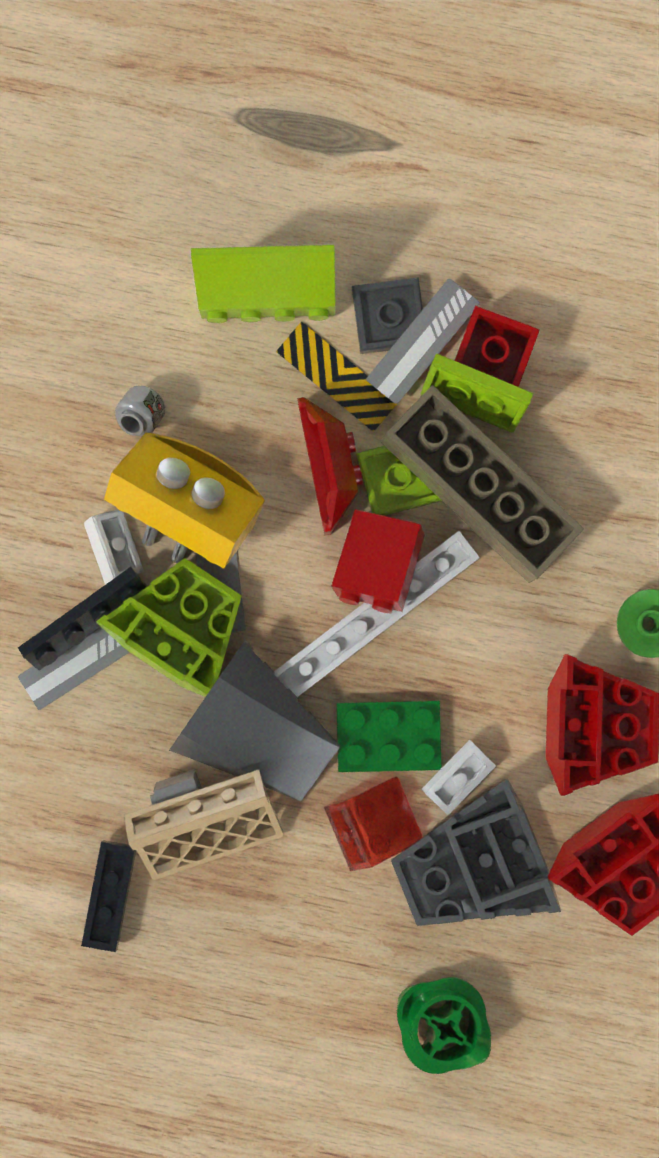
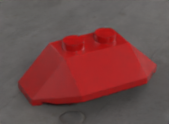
[297,397,363,536]

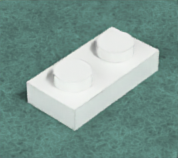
[422,740,496,815]

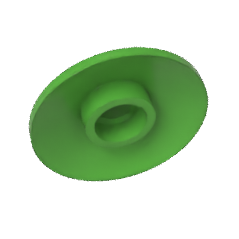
[617,589,659,658]

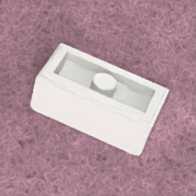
[84,510,144,585]

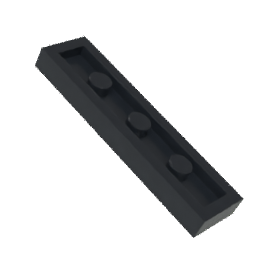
[18,567,147,670]

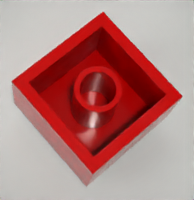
[454,306,540,387]

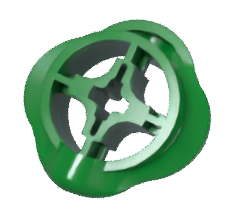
[397,977,491,1074]

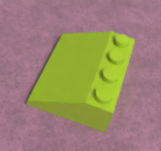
[191,245,335,323]

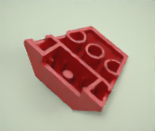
[546,654,659,796]
[547,794,659,936]

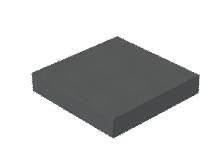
[352,278,423,354]

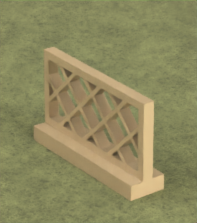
[124,770,284,880]

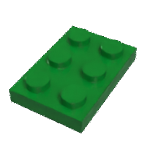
[337,701,442,772]

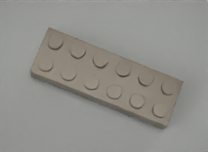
[381,385,584,583]

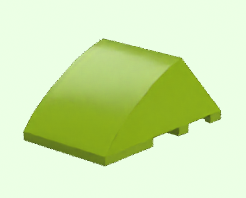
[96,558,242,697]

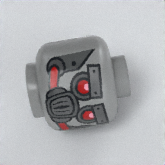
[115,386,166,436]

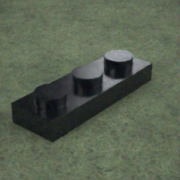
[81,840,136,952]

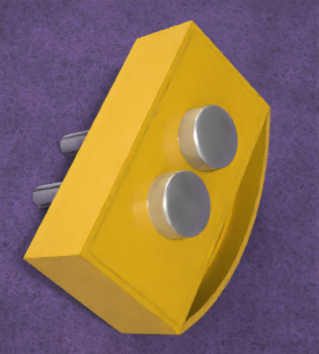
[104,432,265,568]

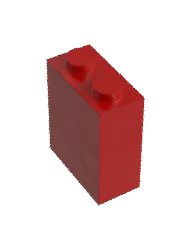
[331,509,425,614]

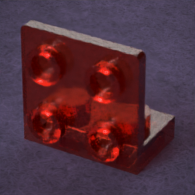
[324,777,423,871]

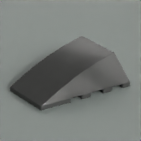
[169,640,340,801]
[391,778,561,926]

